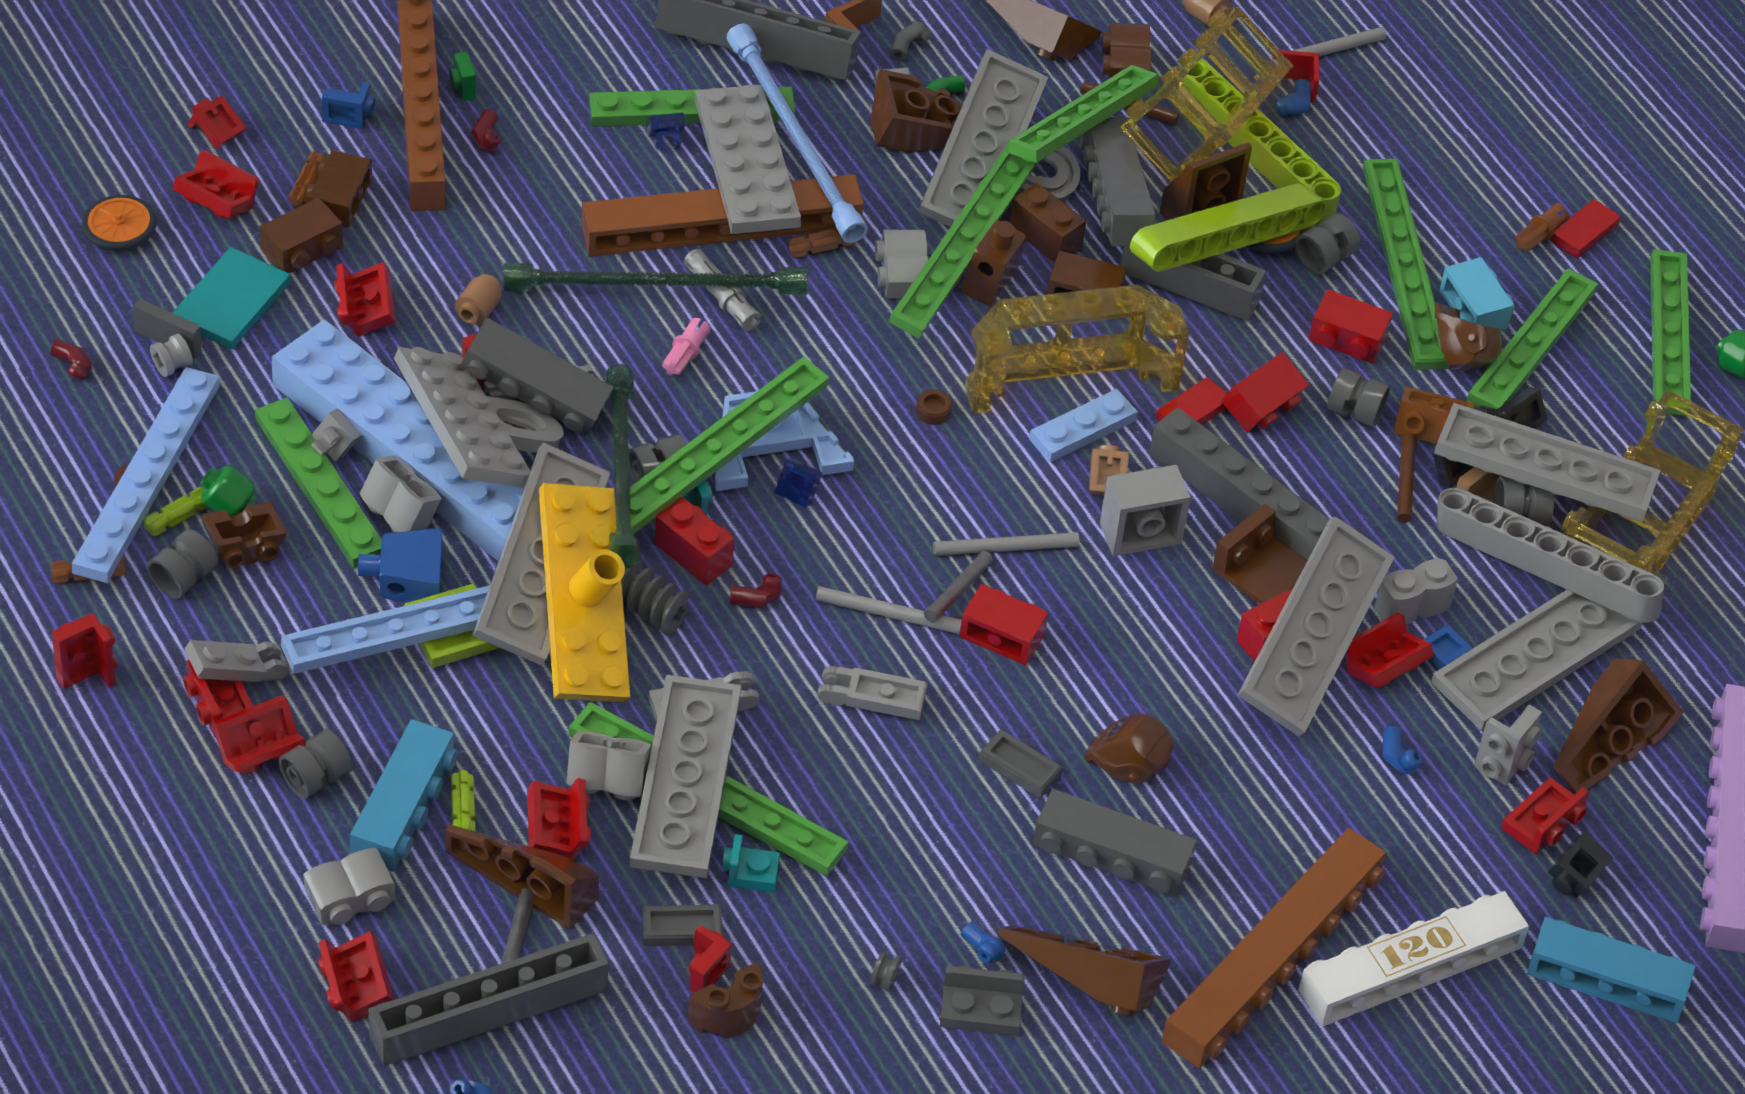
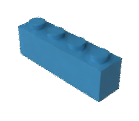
[350,719,458,872]
[1527,917,1696,1023]

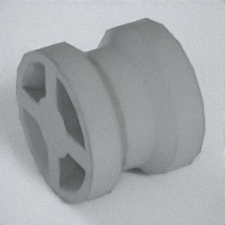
[150,334,193,377]

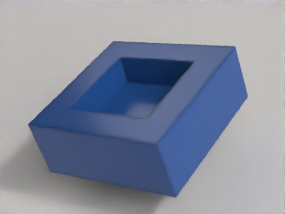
[1423,624,1473,670]

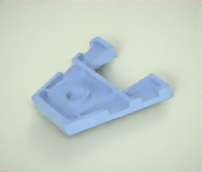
[714,391,854,491]

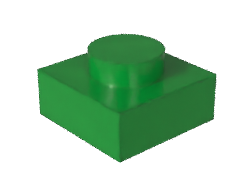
[449,52,476,101]

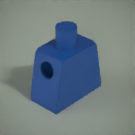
[358,528,442,602]

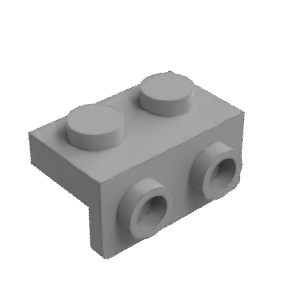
[1474,704,1542,785]

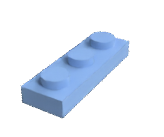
[1029,389,1138,463]

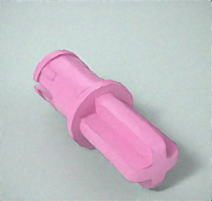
[662,318,710,376]

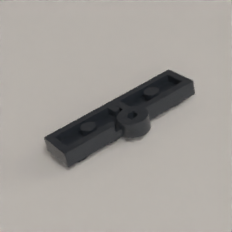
[1432,387,1548,487]

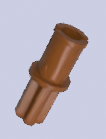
[1516,203,1569,251]

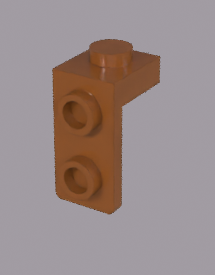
[825,0,882,56]

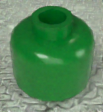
[1717,329,1745,379]
[200,465,257,515]

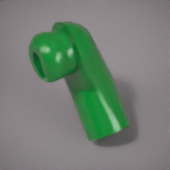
[925,75,965,94]

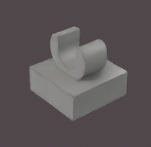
[311,408,361,462]

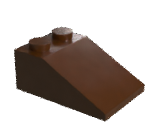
[1159,142,1252,221]

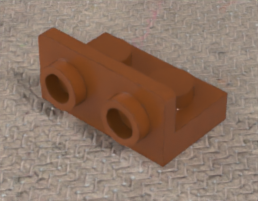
[1394,386,1474,444]

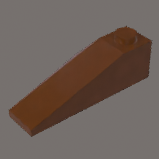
[870,69,963,152]
[1553,658,1684,794]

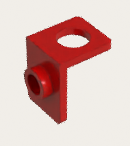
[1270,50,1320,103]

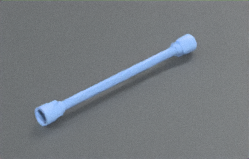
[726,23,868,243]

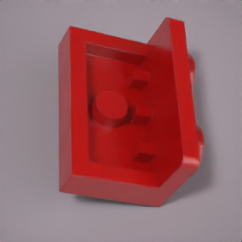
[172,150,260,219]
[334,262,396,337]
[1345,612,1433,688]
[52,613,118,689]
[183,660,253,738]
[212,696,306,773]
[1501,777,1590,855]
[527,778,591,860]
[318,931,394,1022]

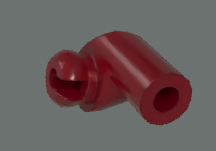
[471,109,501,152]
[50,339,93,380]
[730,573,783,608]

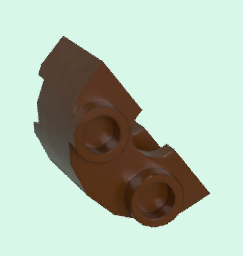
[202,501,287,568]
[688,962,763,1038]

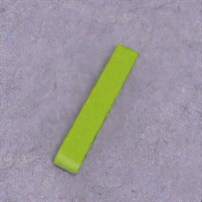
[1175,56,1341,223]
[1130,183,1327,272]

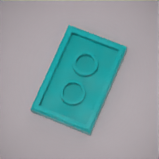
[172,247,291,350]

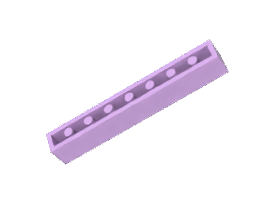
[1700,684,1745,953]

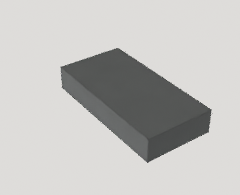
[133,299,201,359]
[978,729,1063,799]
[642,904,723,946]

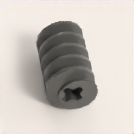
[621,560,689,635]

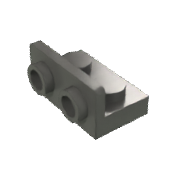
[939,966,1025,1036]

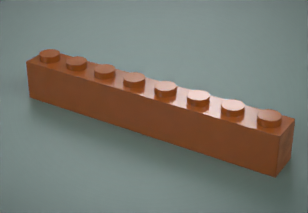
[397,0,445,211]
[581,174,864,257]
[1162,827,1386,1069]

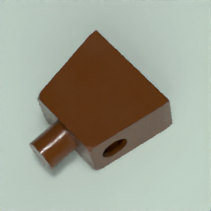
[960,221,1027,306]

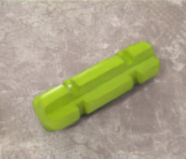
[144,487,207,536]
[451,770,476,832]

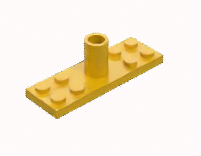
[539,483,630,702]

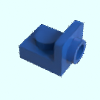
[322,81,376,129]

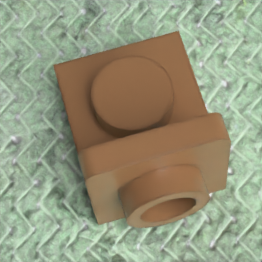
[1088,445,1129,495]

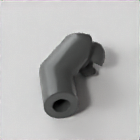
[890,21,931,61]

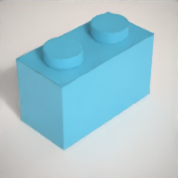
[1439,257,1514,331]

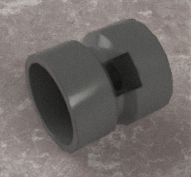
[1295,213,1360,275]
[1327,367,1391,428]
[627,434,686,483]
[1492,476,1555,526]
[147,529,219,599]
[279,729,352,799]

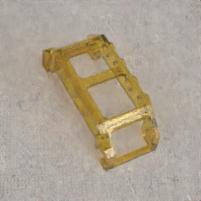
[1120,5,1293,181]
[965,285,1189,413]
[1562,390,1744,575]

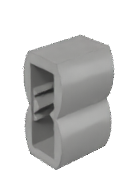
[875,230,928,298]
[360,455,441,533]
[1374,559,1458,625]
[566,731,651,800]
[303,848,395,925]

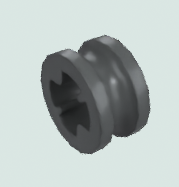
[870,951,902,991]

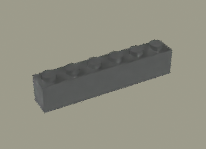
[655,0,861,80]
[1079,117,1155,246]
[1149,407,1330,560]
[368,933,609,1067]

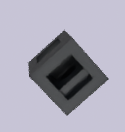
[1547,832,1613,898]

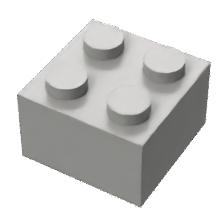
[1100,465,1191,556]

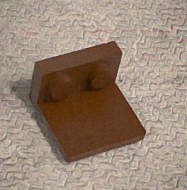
[1213,504,1308,604]

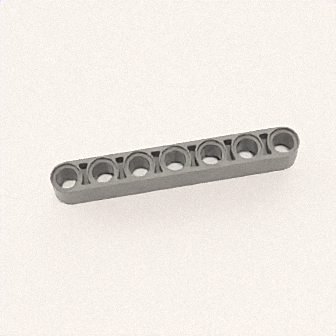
[1436,488,1664,623]

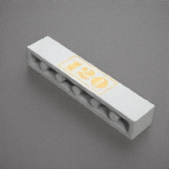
[1299,891,1529,1027]

